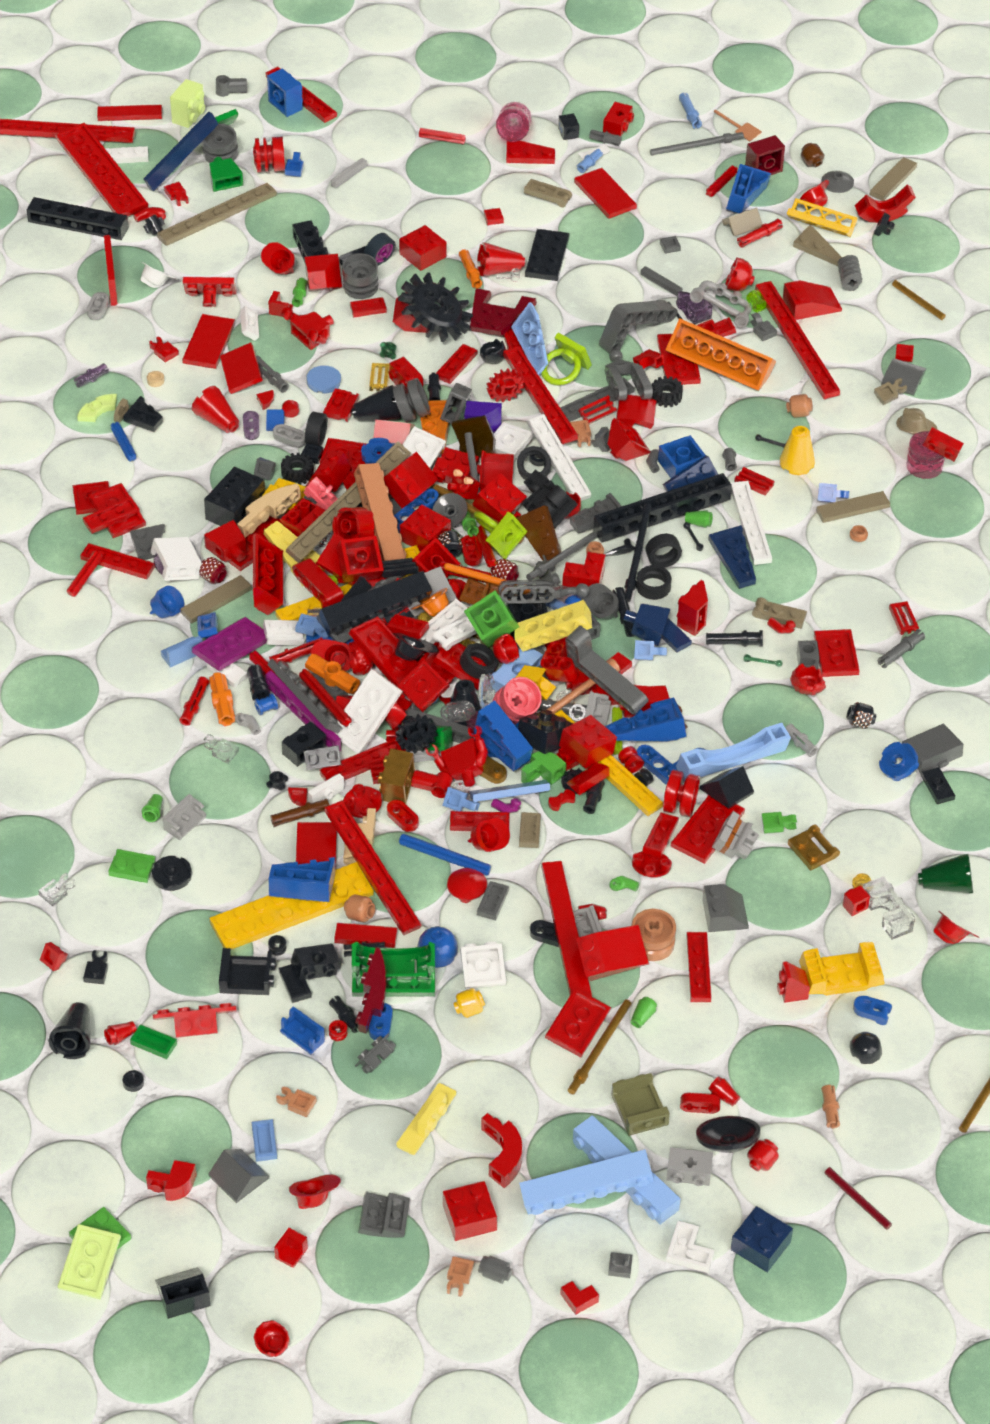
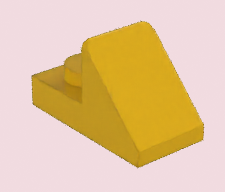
[515,665,556,700]

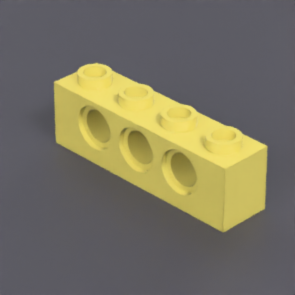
[515,600,592,652]

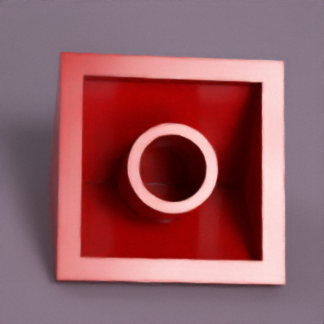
[412,537,461,578]

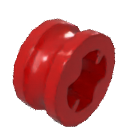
[329,1020,347,1041]

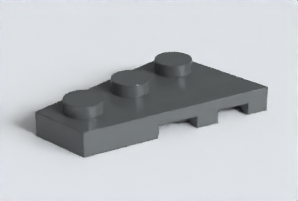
[570,493,622,533]

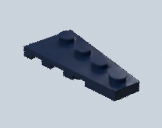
[708,525,756,589]

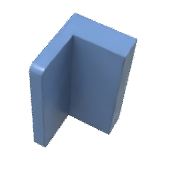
[161,636,202,668]

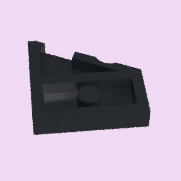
[123,396,163,432]

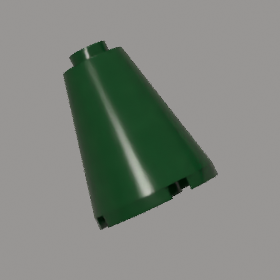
[918,854,973,894]

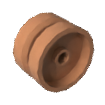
[632,908,676,962]

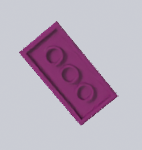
[192,617,267,671]

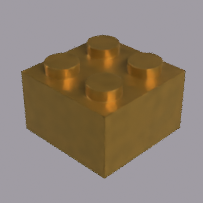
[378,748,415,804]

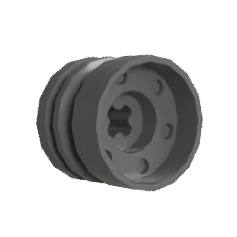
[342,253,379,299]

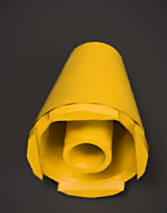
[779,426,815,475]

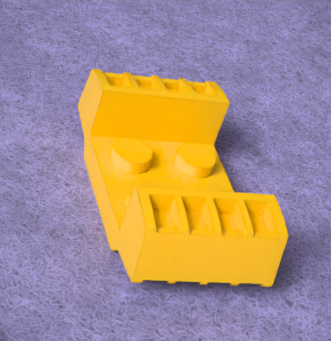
[799,942,885,996]

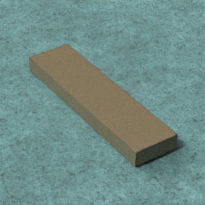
[869,157,917,201]
[816,491,890,523]
[180,575,252,624]

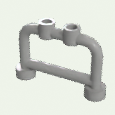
[690,281,752,328]

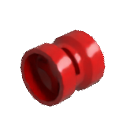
[618,746,644,773]

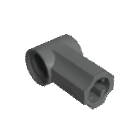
[216,75,247,97]

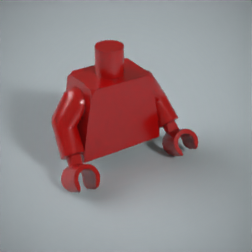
[281,306,334,350]
[426,725,488,787]

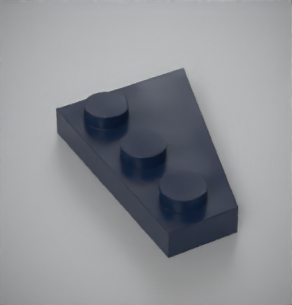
[662,455,718,492]

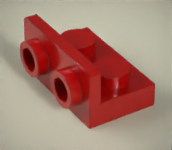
[922,427,964,462]

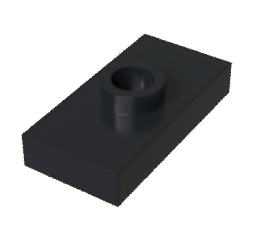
[921,767,956,804]

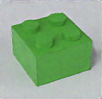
[464,590,520,647]

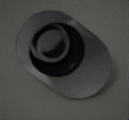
[395,633,438,661]

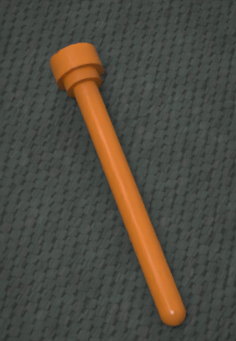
[444,563,530,594]

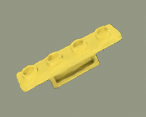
[396,1083,456,1155]

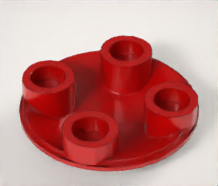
[343,784,382,818]
[632,851,672,877]
[447,868,487,903]

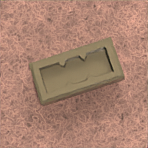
[519,812,541,848]

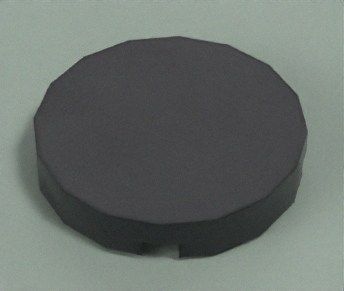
[152,855,192,891]

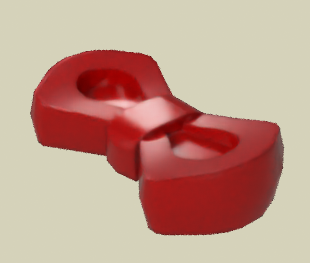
[548,789,576,811]

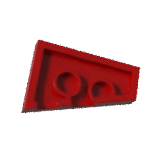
[506,137,555,164]

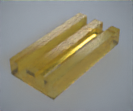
[369,363,389,391]

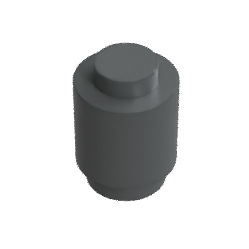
[478,1255,513,1284]

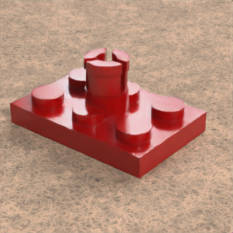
[183,277,237,307]

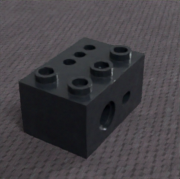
[204,466,265,526]

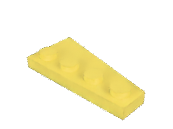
[264,521,325,587]

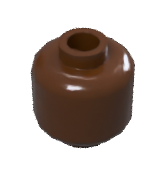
[800,143,825,167]

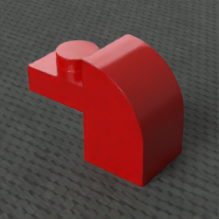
[146,1160,197,1201]

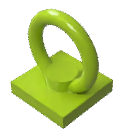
[541,332,592,386]
[473,511,527,558]

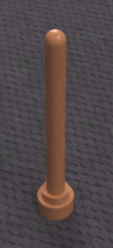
[547,658,620,714]

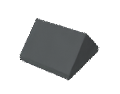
[208,1149,269,1203]

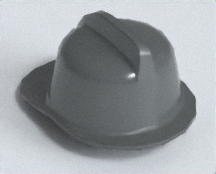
[582,583,619,619]

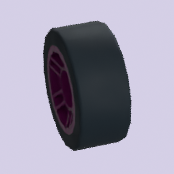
[364,233,396,266]

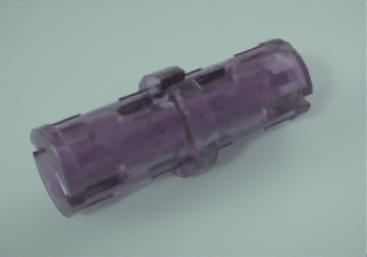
[74,363,109,388]

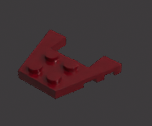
[470,288,537,336]

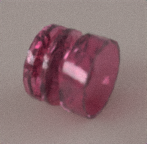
[496,102,532,142]
[906,431,945,479]

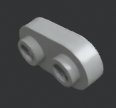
[87,292,109,320]
[273,424,305,447]

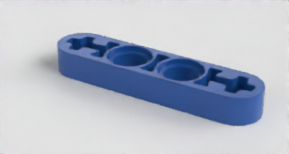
[394,489,439,533]

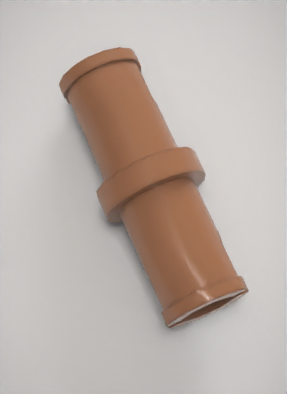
[821,1085,840,1129]

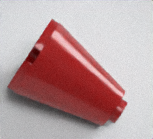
[477,242,525,276]
[191,386,239,433]

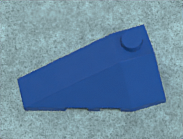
[605,697,687,741]

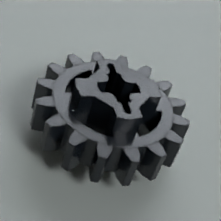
[395,714,438,754]

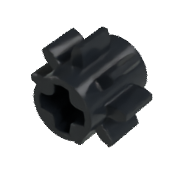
[143,215,165,235]

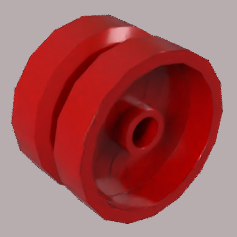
[663,769,700,817]

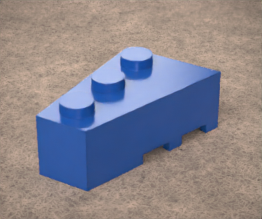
[268,857,335,902]

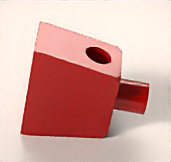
[204,520,246,562]

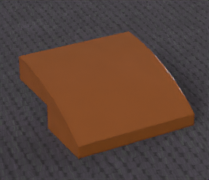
[459,577,501,605]

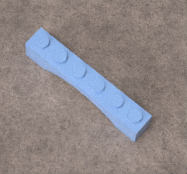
[676,723,791,782]

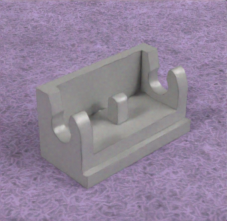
[585,691,611,726]
[162,794,207,840]
[574,905,602,937]

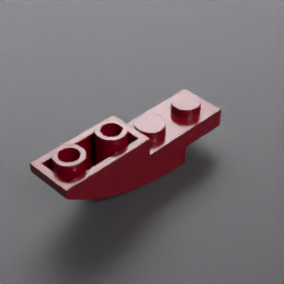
[356,947,386,1034]

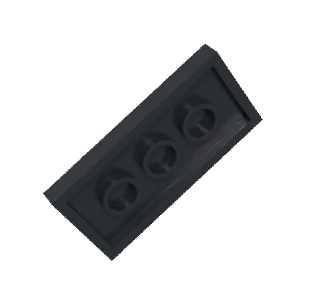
[525,229,570,281]

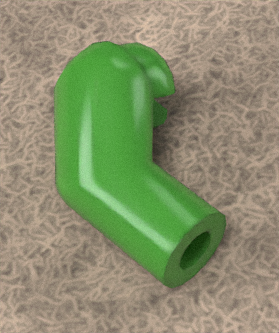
[609,876,640,892]

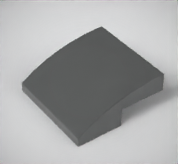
[881,358,926,396]
[358,1192,410,1238]

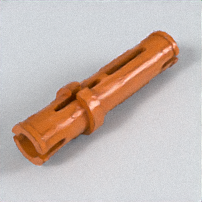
[459,249,482,288]

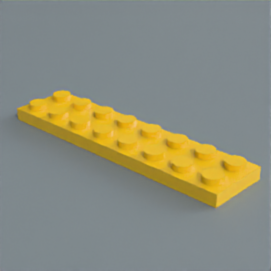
[209,862,374,950]

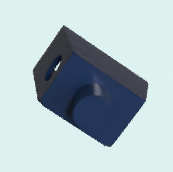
[624,604,670,646]

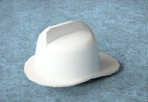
[140,262,179,288]

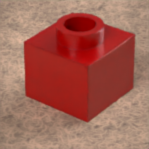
[843,885,870,917]

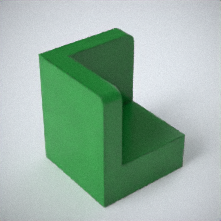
[428,726,453,751]

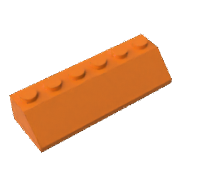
[666,318,776,391]

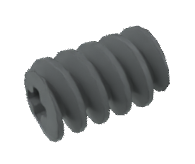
[837,255,863,291]

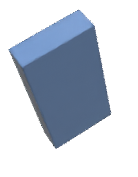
[251,1119,277,1162]

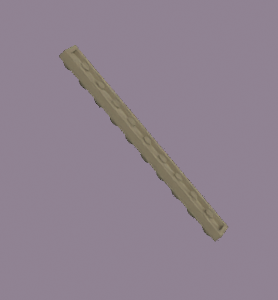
[285,441,411,563]

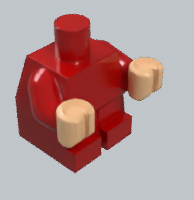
[447,469,480,499]

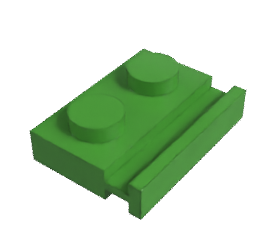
[108,849,156,883]

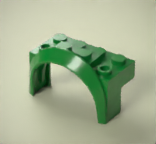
[351,942,435,997]

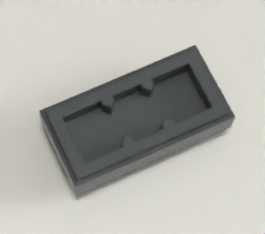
[477,881,509,921]

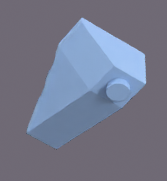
[511,302,548,375]

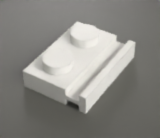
[263,620,305,645]

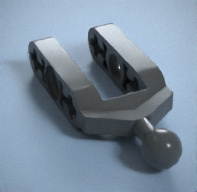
[605,349,653,401]
[498,580,590,604]

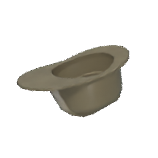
[896,408,937,439]

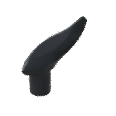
[605,538,635,557]

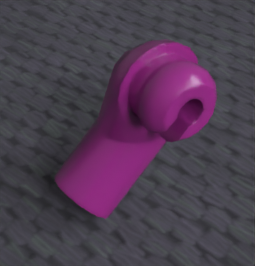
[491,798,521,813]

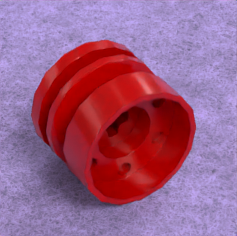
[253,136,285,173]

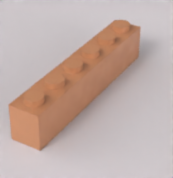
[354,463,406,561]

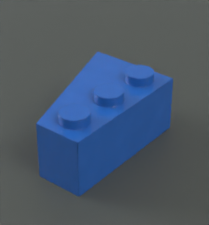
[726,164,771,213]
[474,700,533,772]

